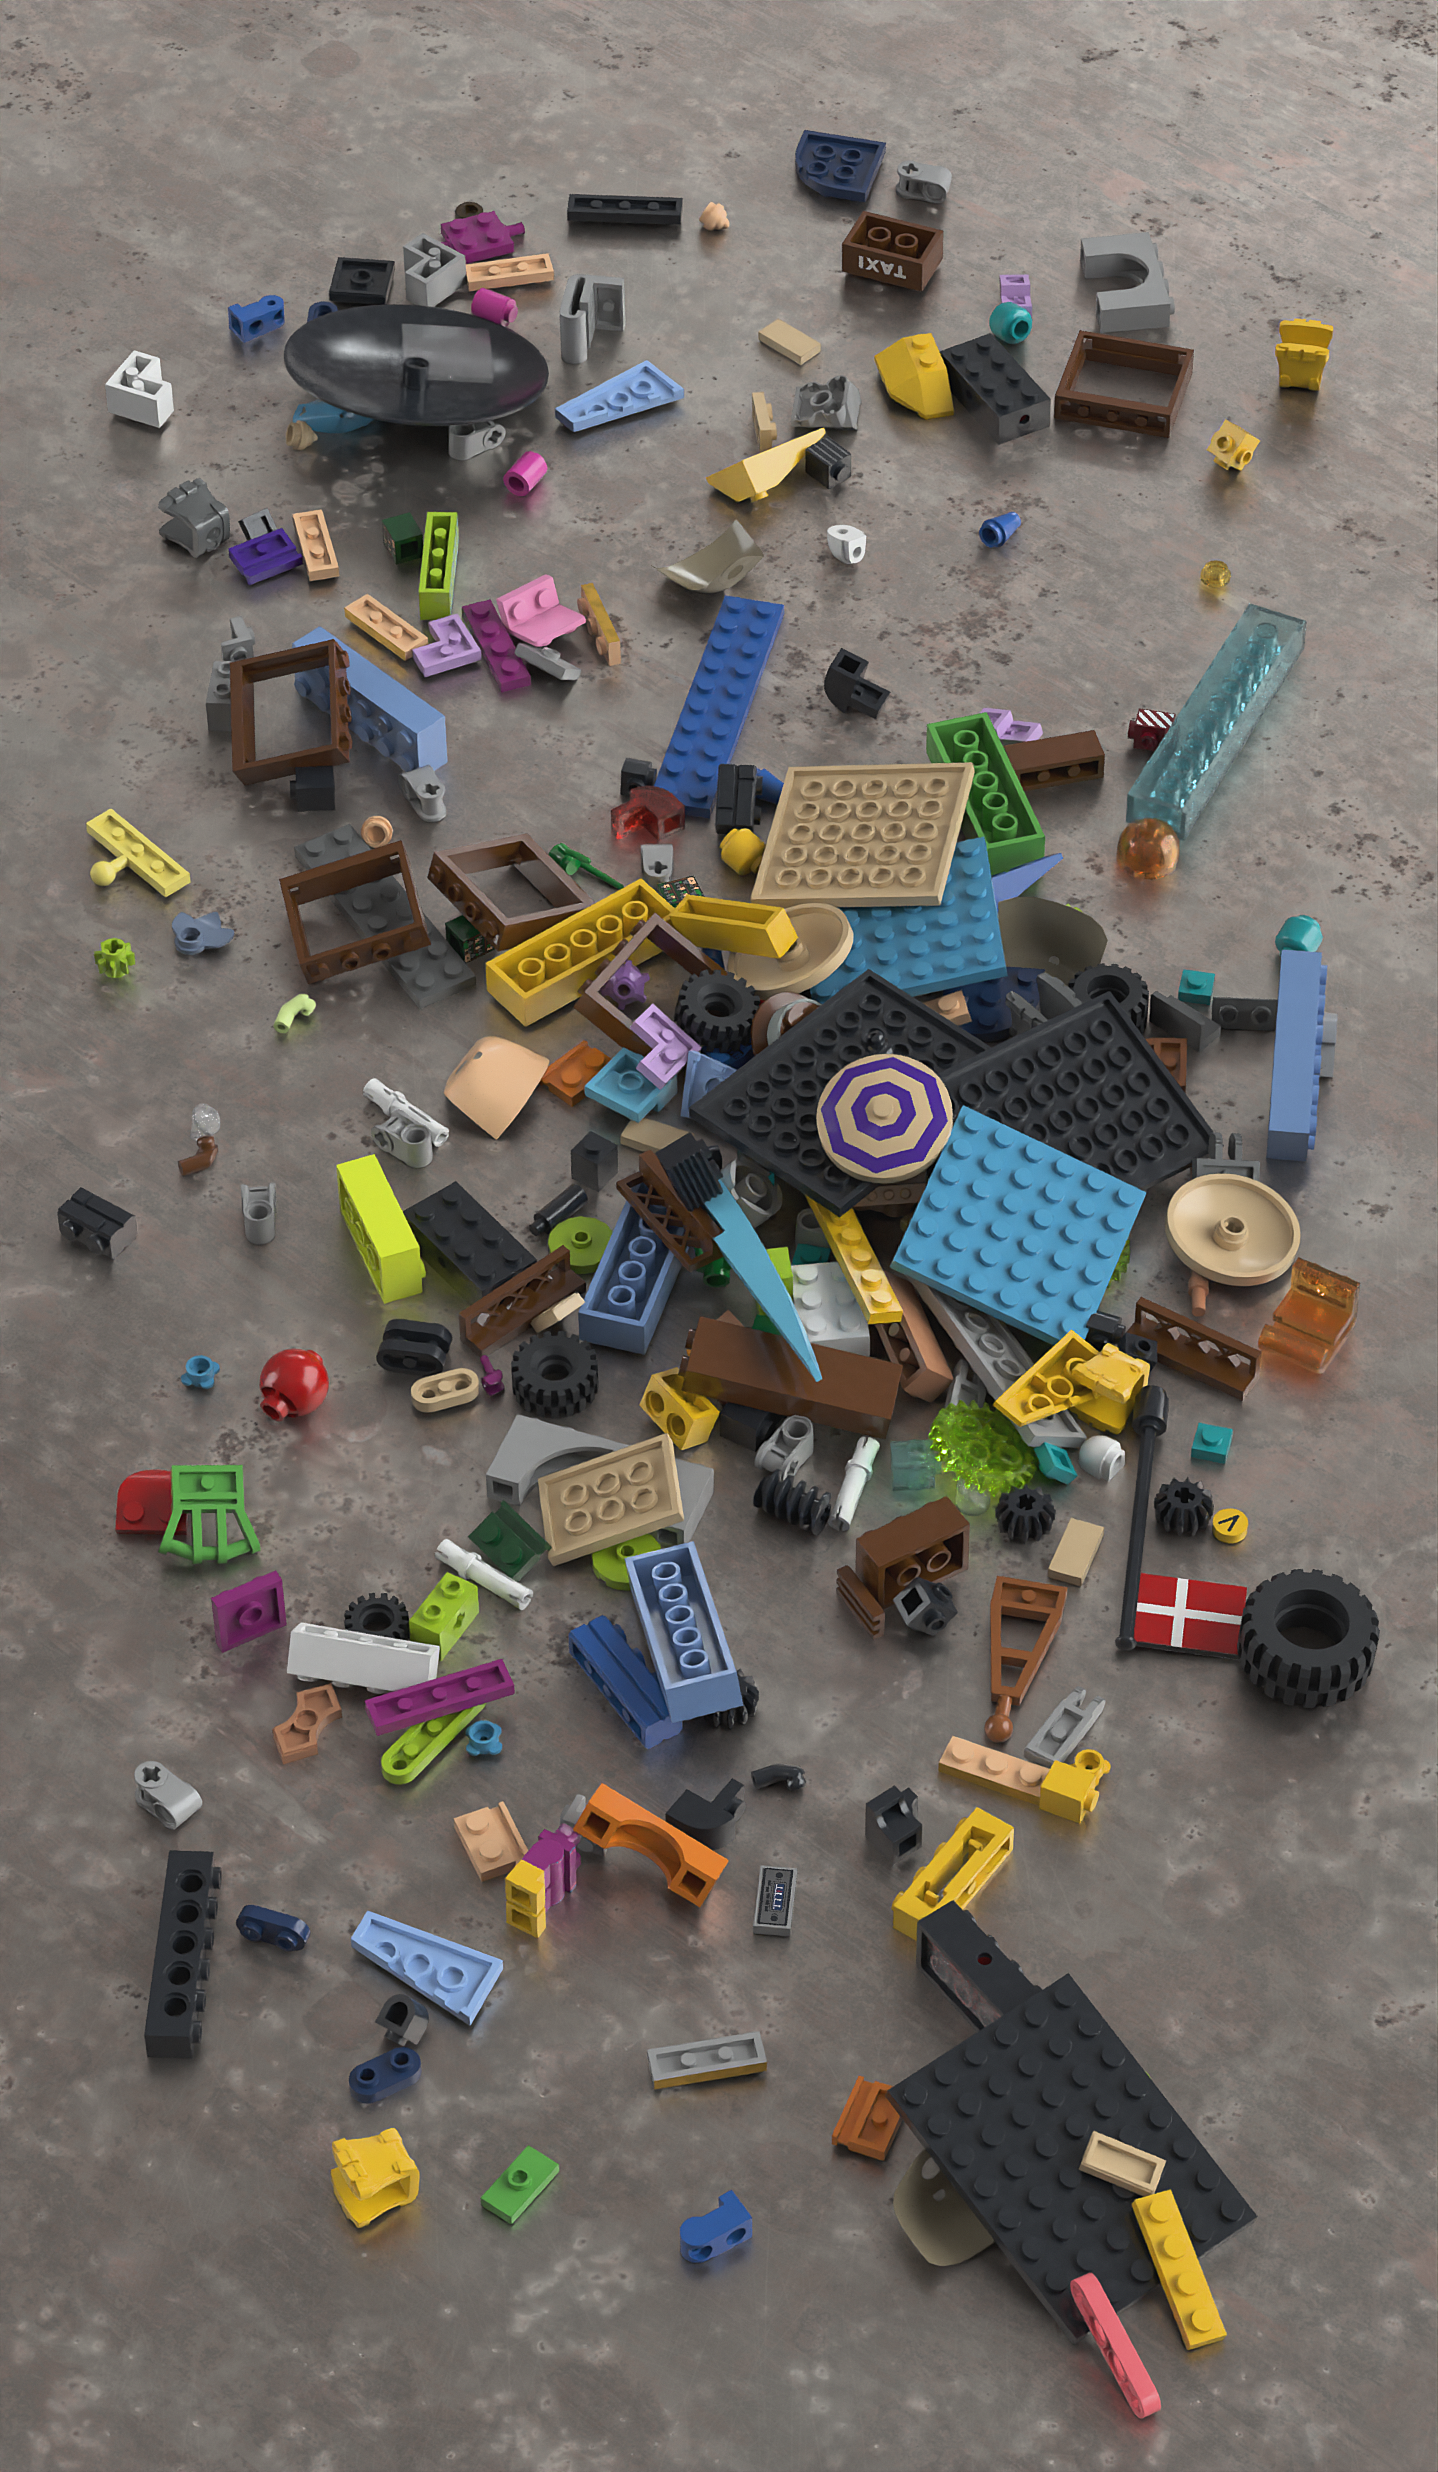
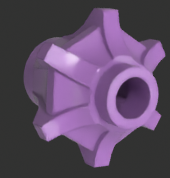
[600,960,650,1010]

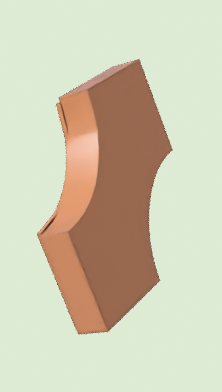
[272,1683,342,1764]

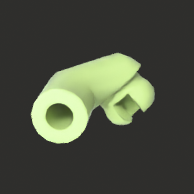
[273,994,316,1033]

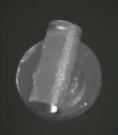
[190,1104,220,1141]
[955,1478,991,1516]

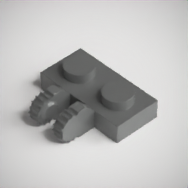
[1192,1132,1260,1182]

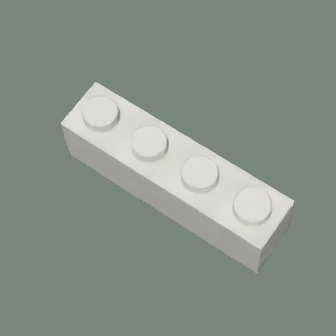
[287,1623,440,1694]

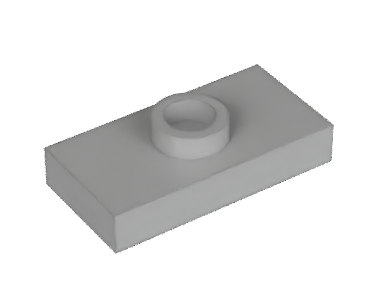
[515,643,582,680]

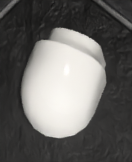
[827,525,866,564]
[1078,1436,1125,1482]

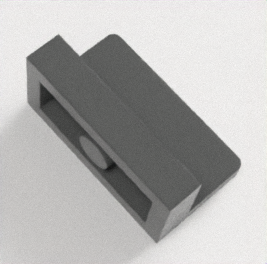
[1149,991,1221,1052]

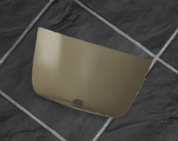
[651,519,764,593]
[998,897,1108,987]
[893,2148,995,2266]

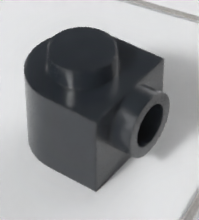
[620,758,657,799]
[1085,1310,1126,1352]
[1117,1332,1157,1374]
[375,1994,429,2047]

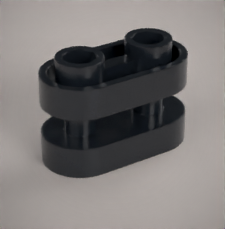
[376,1319,453,1377]

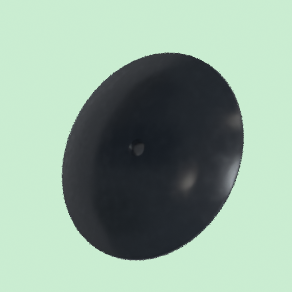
[284,304,549,426]

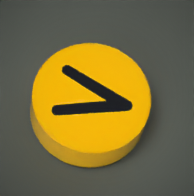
[1212,1508,1248,1543]

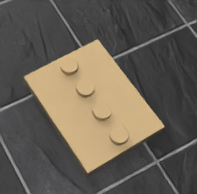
[538,1433,684,1566]

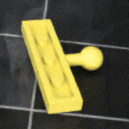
[86,809,191,897]

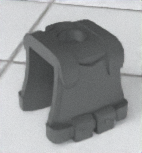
[158,478,230,558]
[1006,973,1082,1038]

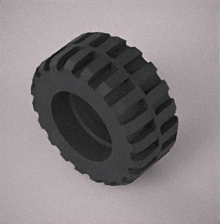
[1237,1569,1380,1708]

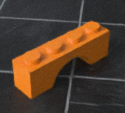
[573,1783,729,1908]

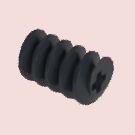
[753,1469,831,1536]

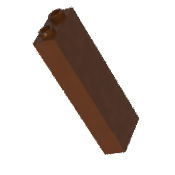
[678,1316,903,1440]

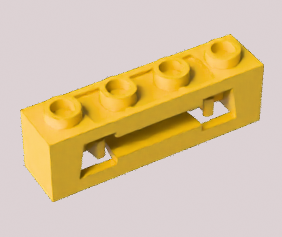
[891,1807,1014,1941]

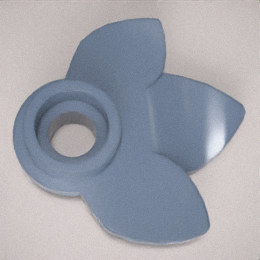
[172,912,235,955]

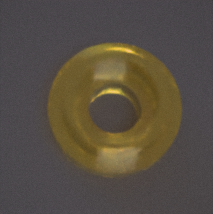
[1200,560,1231,588]

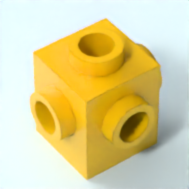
[1206,419,1261,471]

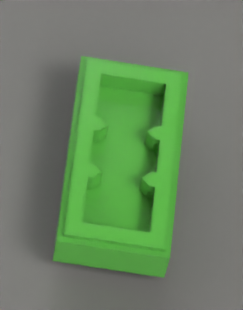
[480,2145,559,2225]

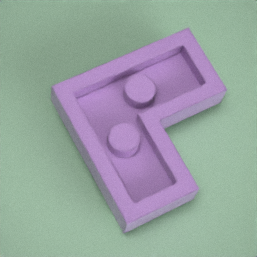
[412,614,482,677]
[630,1004,702,1090]

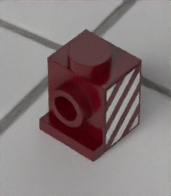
[1128,708,1176,757]

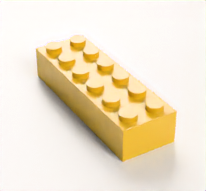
[485,878,675,1027]

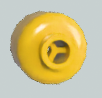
[719,828,766,876]

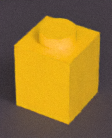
[1039,1760,1099,1824]

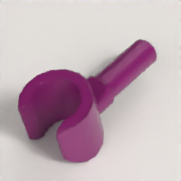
[480,1355,505,1396]

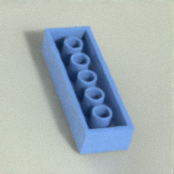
[292,626,448,772]
[1266,950,1328,1161]
[578,1182,705,1355]
[624,1541,743,1723]

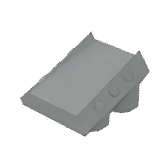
[790,375,862,431]

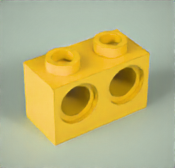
[639,1367,720,1450]

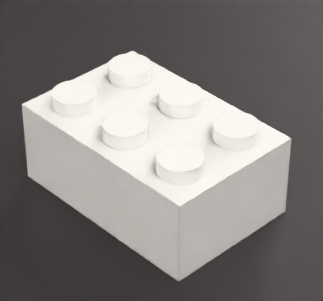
[791,1262,870,1357]

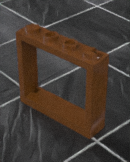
[1054,330,1194,438]
[230,639,353,786]
[427,833,595,952]
[279,840,431,984]
[573,913,728,1057]

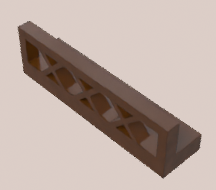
[616,1150,724,1273]
[458,1245,586,1357]
[1127,1297,1262,1401]

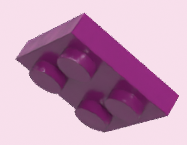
[211,1570,287,1653]

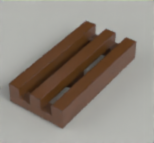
[836,1565,885,1640]

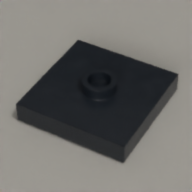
[329,257,395,305]

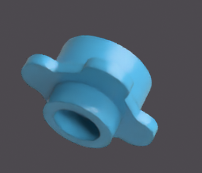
[181,1355,220,1389]
[465,1720,502,1756]

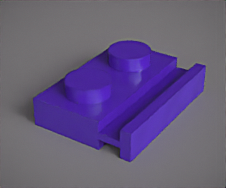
[228,528,303,585]

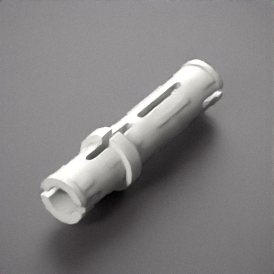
[363,1078,449,1147]
[828,1437,880,1531]
[435,1539,533,1610]

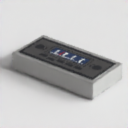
[753,1865,798,1936]

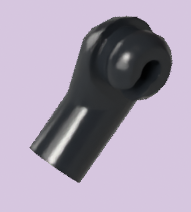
[866,1031,893,1056]
[751,1763,806,1791]

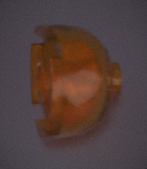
[1116,817,1180,880]

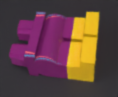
[505,1823,581,1939]

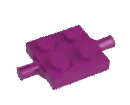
[440,211,525,264]

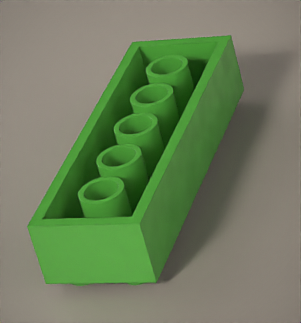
[926,712,1045,875]

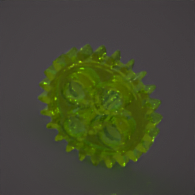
[928,1400,1038,1497]

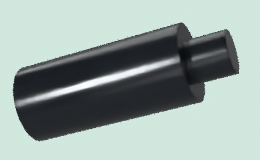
[529,1184,588,1236]

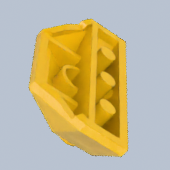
[874,333,954,420]

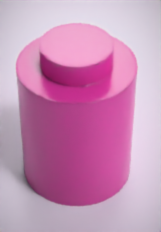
[471,288,518,327]
[503,451,547,497]

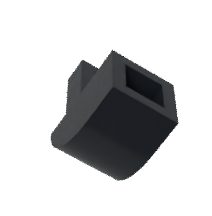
[824,648,891,719]
[665,1778,746,1850]

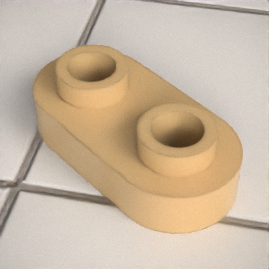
[411,1368,479,1412]

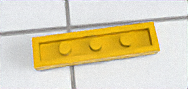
[1132,2189,1227,2350]

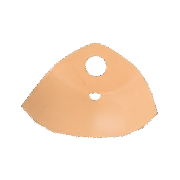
[444,1036,550,1140]

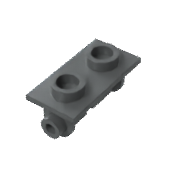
[1211,997,1278,1031]

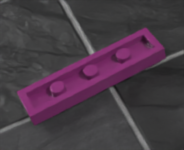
[461,599,531,693]
[364,1659,515,1736]

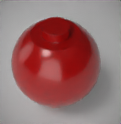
[259,1348,329,1422]

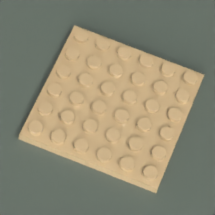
[750,762,975,908]

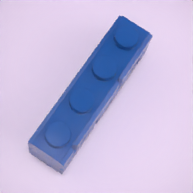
[568,1615,683,1749]

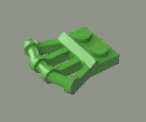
[158,1465,261,1564]

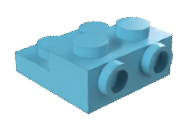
[584,1047,678,1123]

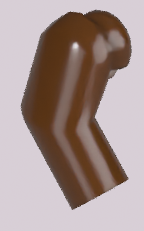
[178,1135,218,1177]

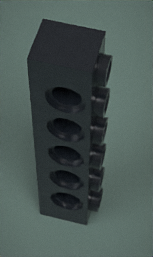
[144,1850,222,2059]

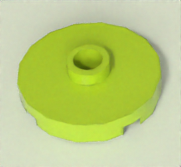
[548,1216,613,1274]
[592,1534,661,1591]

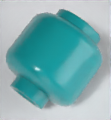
[989,302,1033,344]
[1275,915,1323,957]

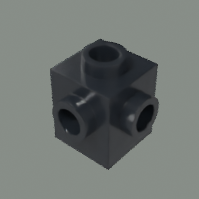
[893,1577,958,1636]

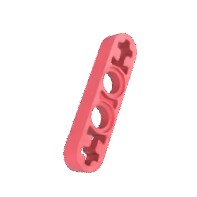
[1070,2273,1161,2419]

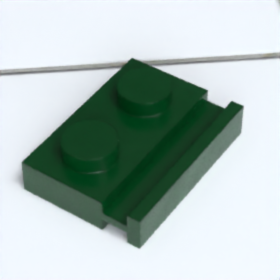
[468,1500,552,1582]

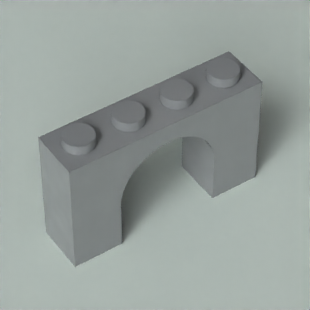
[1080,232,1175,333]

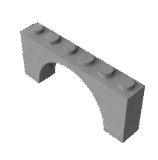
[486,1414,714,1548]

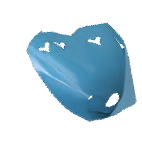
[293,399,374,434]

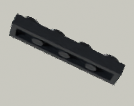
[567,194,683,225]

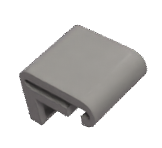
[559,274,625,364]

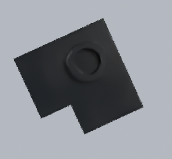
[865,1785,922,1865]

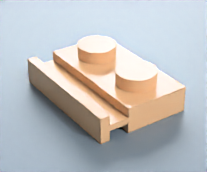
[454,1801,528,1882]

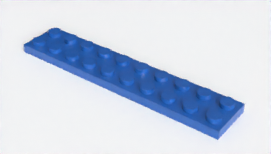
[649,595,784,819]

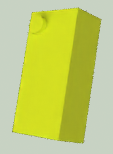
[336,1154,426,1304]

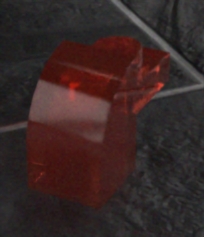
[611,786,685,841]

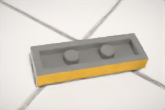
[647,2031,767,2090]

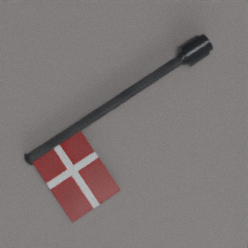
[1115,1385,1247,1660]

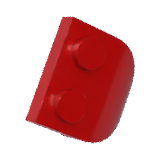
[115,1470,189,1535]

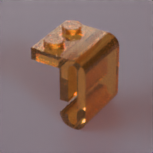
[1258,1257,1360,1375]

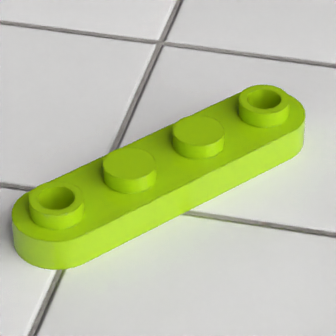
[381,1703,486,1785]

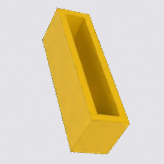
[669,894,798,959]

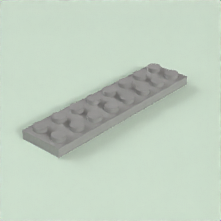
[905,1275,1087,1448]

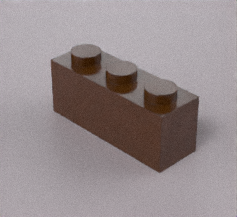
[1004,730,1105,792]

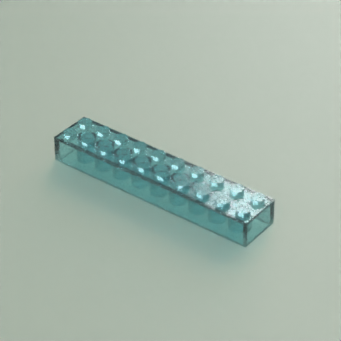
[1126,603,1307,841]

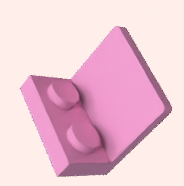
[496,574,586,647]

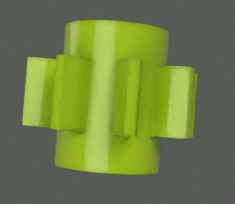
[94,938,135,978]

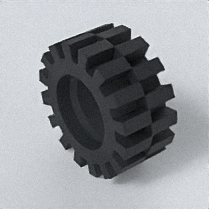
[344,1593,410,1641]

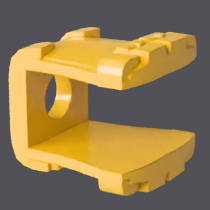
[1275,318,1333,391]
[1068,1343,1150,1435]
[330,2128,420,2228]

